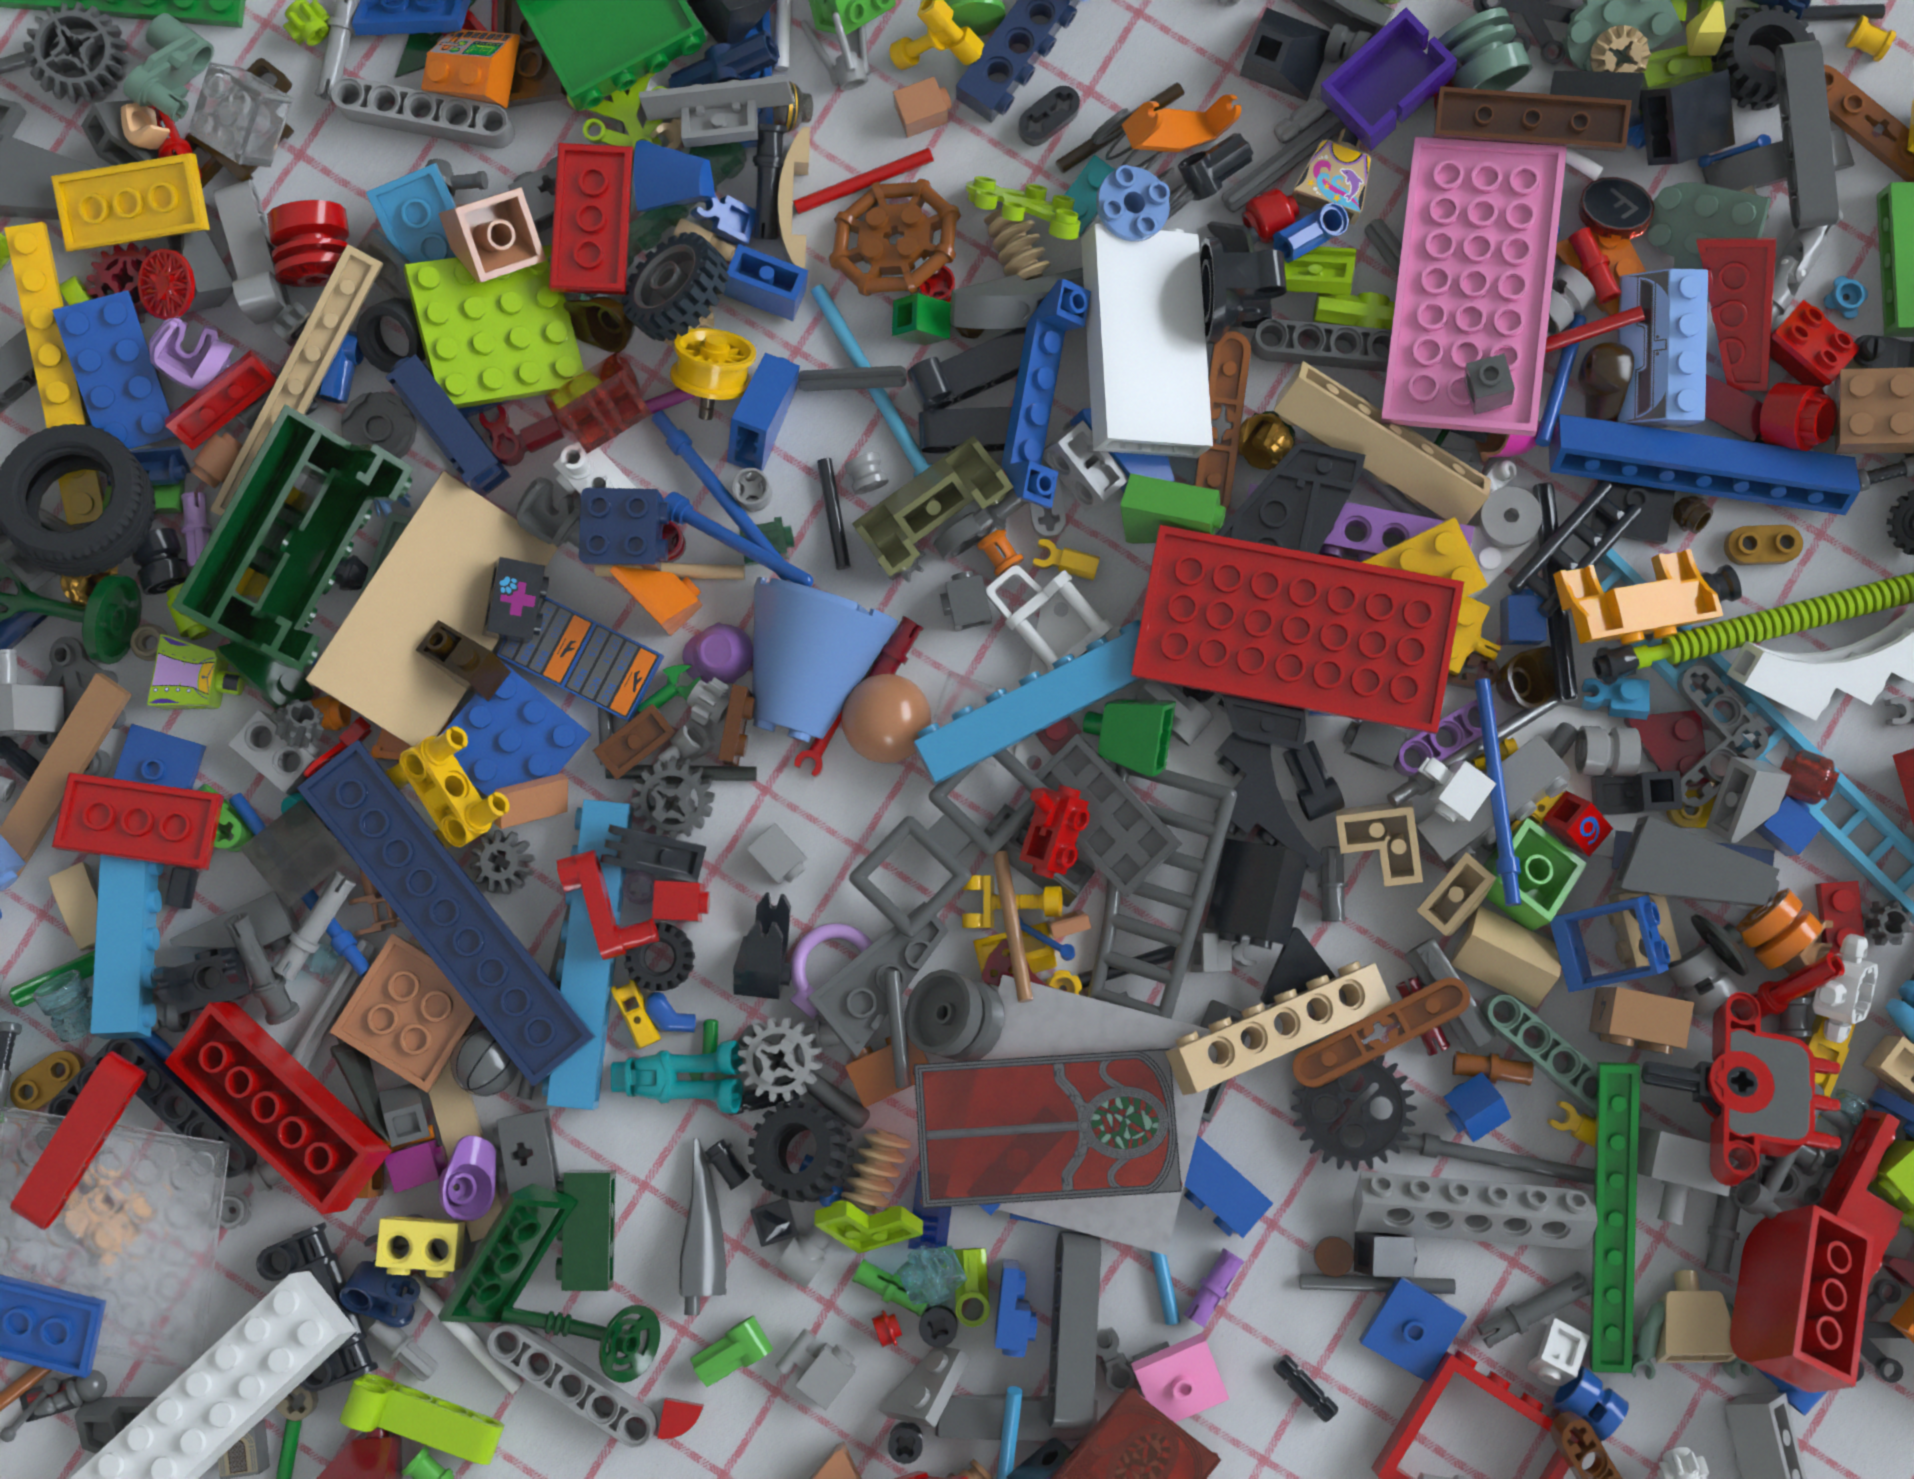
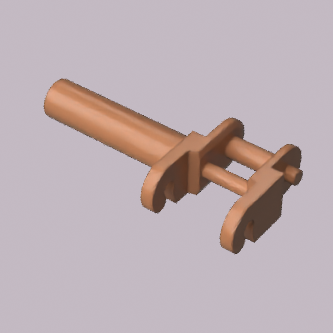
[348,867,402,937]

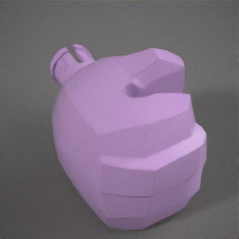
[149,318,234,391]

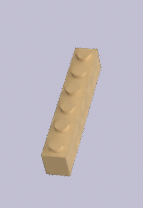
[1274,361,1491,525]

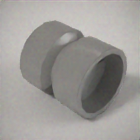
[1547,265,1596,335]
[1575,726,1641,777]
[1667,944,1739,1015]

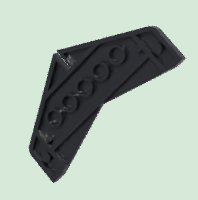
[1215,442,1366,752]

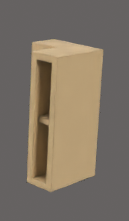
[1451,906,1561,1008]

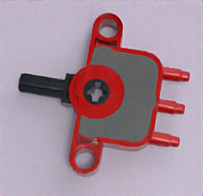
[1641,992,1841,1186]

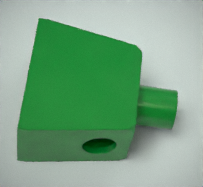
[1083,698,1176,777]

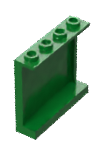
[515,0,707,112]

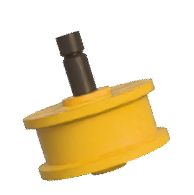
[670,328,757,420]

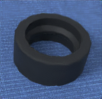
[357,298,426,373]

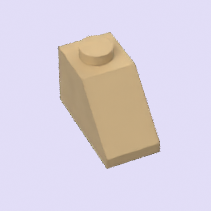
[1416,852,1497,936]

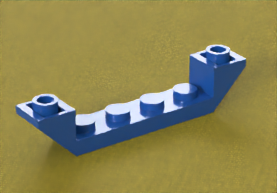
[1001,278,1091,509]

